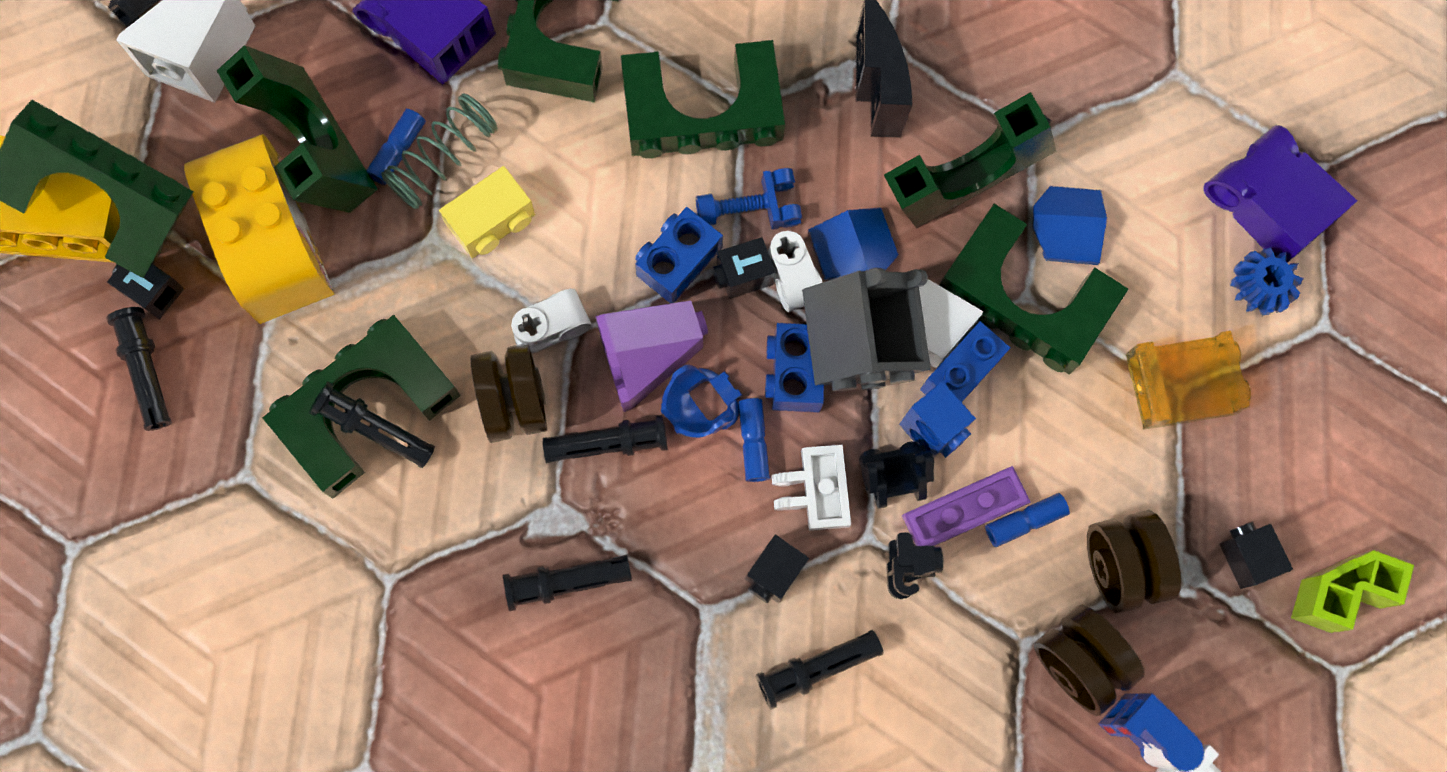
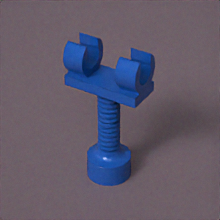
[696,168,803,230]

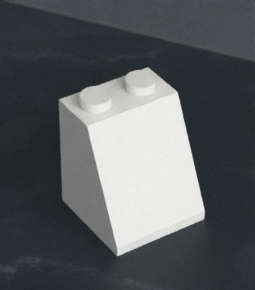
[117,0,255,103]

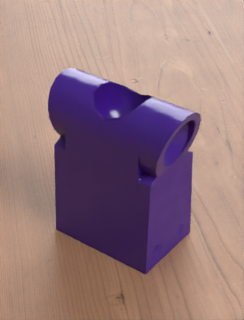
[353,0,496,85]
[1203,125,1358,263]

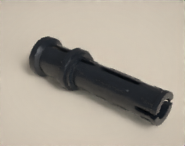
[106,307,172,431]
[309,381,435,468]
[542,414,668,463]
[502,555,632,612]
[756,630,884,710]

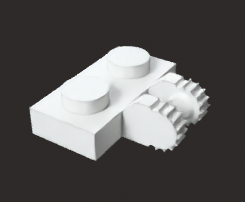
[771,445,851,531]

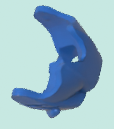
[661,365,743,438]

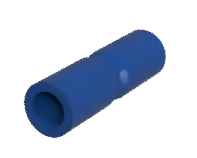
[366,109,426,185]
[738,398,770,482]
[985,493,1070,547]

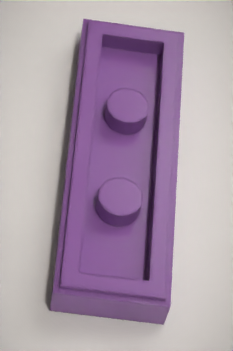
[902,466,1031,546]

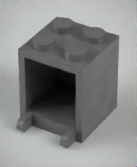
[802,268,931,392]

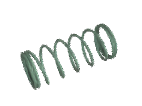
[381,93,498,209]

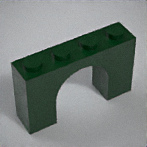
[498,0,619,102]
[621,40,785,159]
[216,45,378,213]
[884,92,1056,228]
[0,100,194,278]
[939,203,1128,374]
[262,315,461,499]

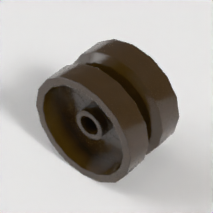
[470,343,548,443]
[1087,510,1181,613]
[1034,604,1145,716]

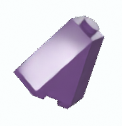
[596,301,708,412]

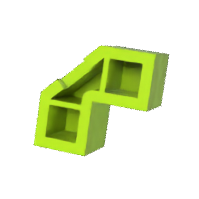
[1291,550,1414,633]

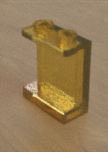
[1126,330,1251,430]

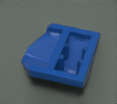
[1032,186,1107,265]
[808,208,899,280]

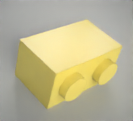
[439,166,535,259]

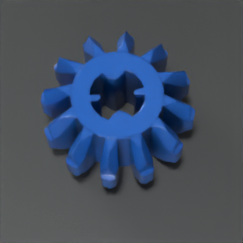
[1229,247,1304,316]

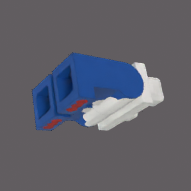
[1098,693,1221,772]

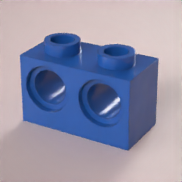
[635,206,723,304]
[920,321,1011,402]
[765,323,824,412]
[899,381,976,458]

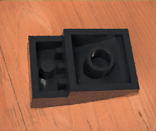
[856,0,912,138]

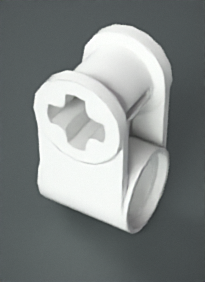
[768,231,823,312]
[511,289,592,353]

